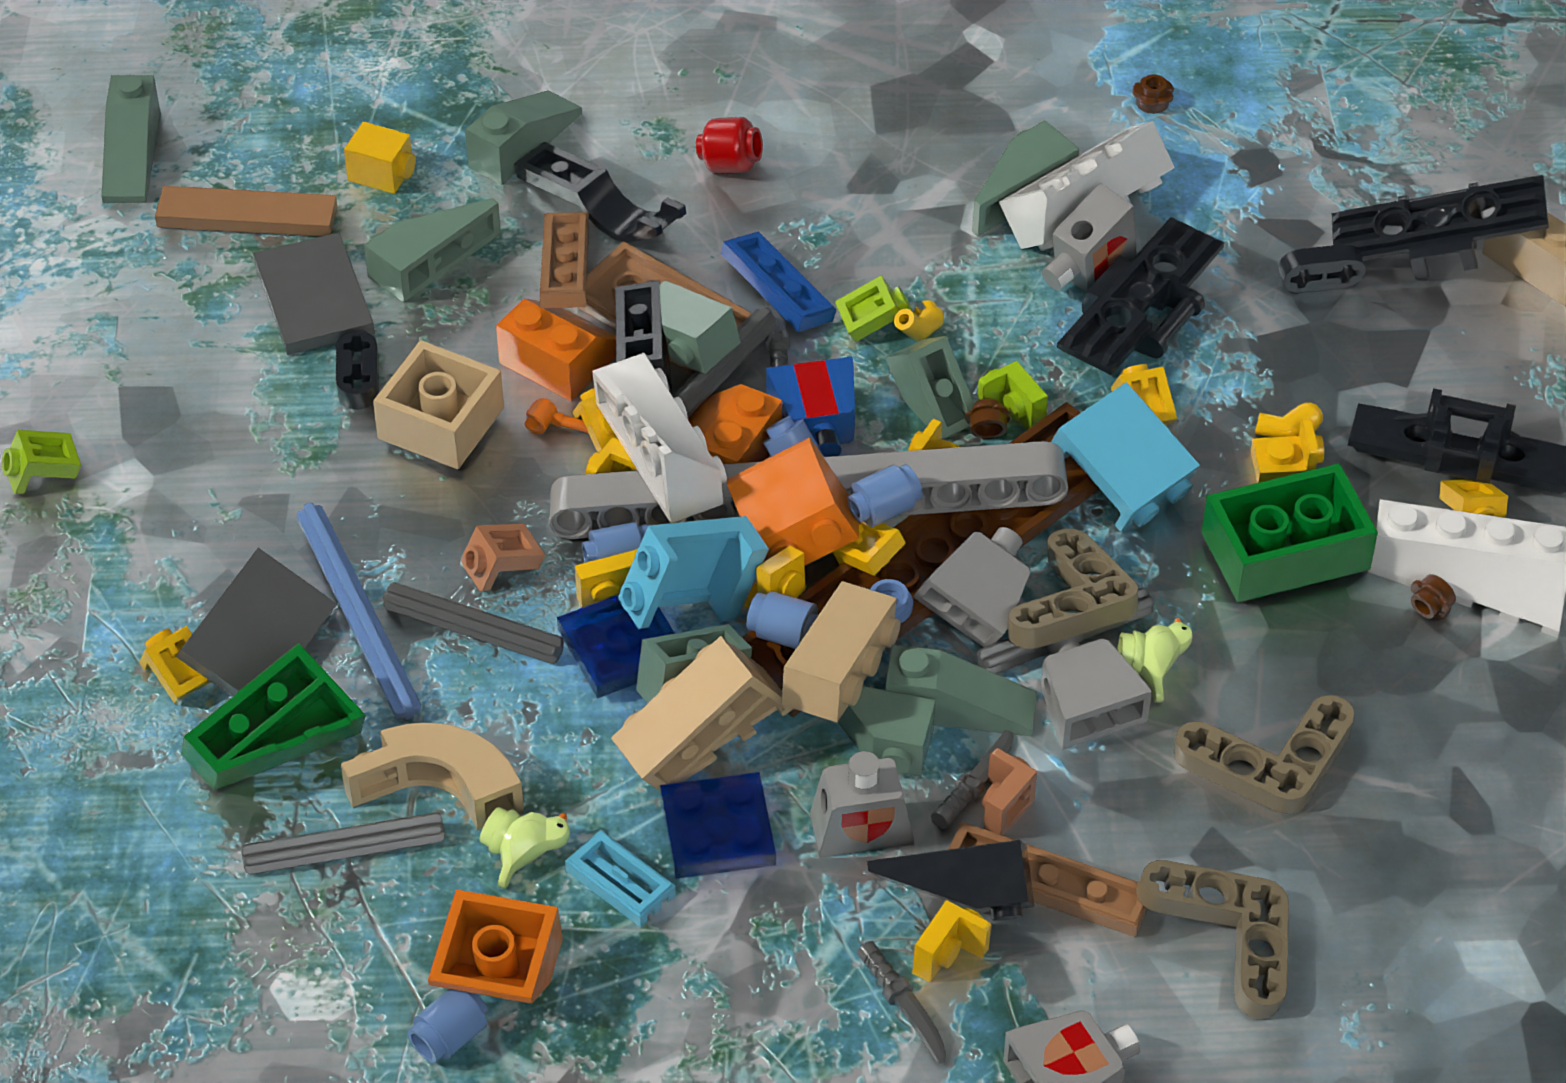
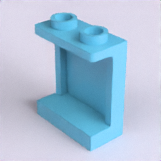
[1051,382,1200,532]
[618,516,769,629]

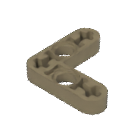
[1008,529,1138,649]
[1174,695,1355,814]
[1136,860,1289,1019]

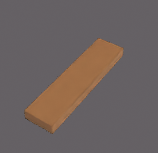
[155,186,338,236]
[540,212,589,308]
[948,822,1148,937]

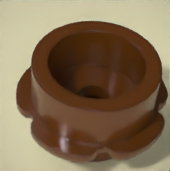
[1132,74,1174,114]
[965,399,1011,439]
[1410,574,1456,619]

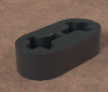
[1278,244,1366,293]
[336,331,379,410]

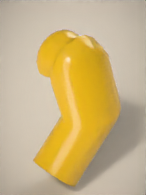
[894,300,944,342]
[1255,402,1323,437]

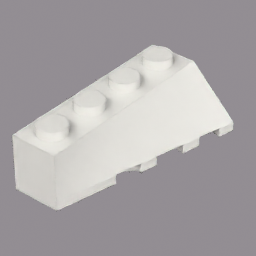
[999,121,1175,251]
[592,353,727,523]
[1368,499,1566,638]

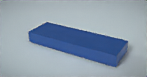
[720,231,836,332]

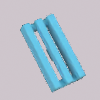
[565,830,676,928]

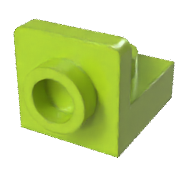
[835,275,912,342]
[977,361,1048,430]
[2,429,81,494]

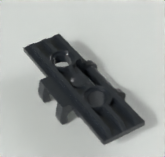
[1331,175,1549,279]
[1057,217,1224,375]
[1347,388,1566,494]

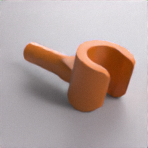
[524,398,589,434]

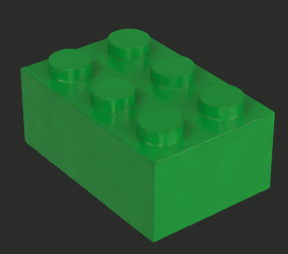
[1201,463,1378,603]

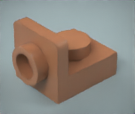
[461,523,545,591]
[982,748,1037,836]

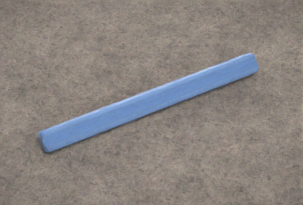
[297,502,421,721]

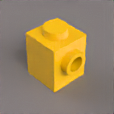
[344,121,416,194]

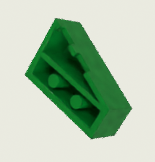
[181,643,366,791]

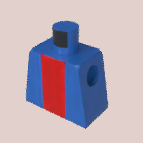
[766,357,855,457]

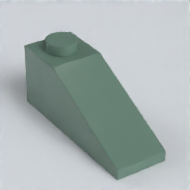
[101,75,161,203]
[465,90,582,185]
[972,120,1079,237]
[364,198,501,302]
[886,645,1037,737]

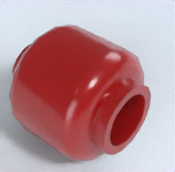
[696,117,763,174]

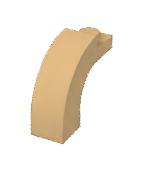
[341,723,524,831]

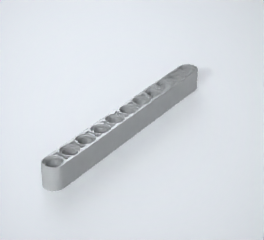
[550,441,1068,539]

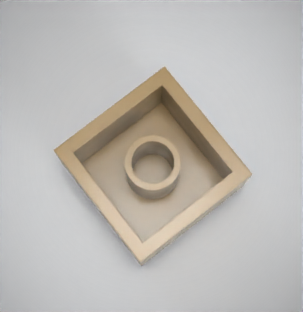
[373,340,504,469]

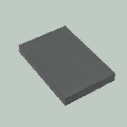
[253,232,375,355]
[176,548,337,697]

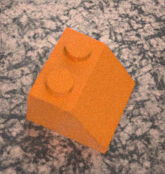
[496,298,616,401]
[688,384,782,464]
[727,437,859,566]
[428,889,563,1004]

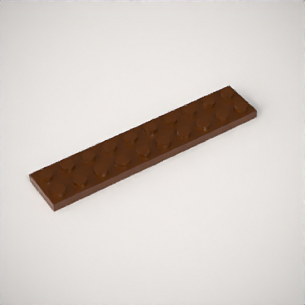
[742,402,1099,717]

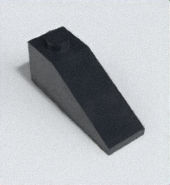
[615,280,672,395]
[867,840,1035,921]

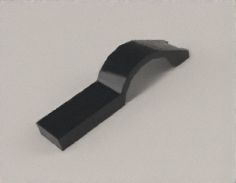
[514,142,687,243]

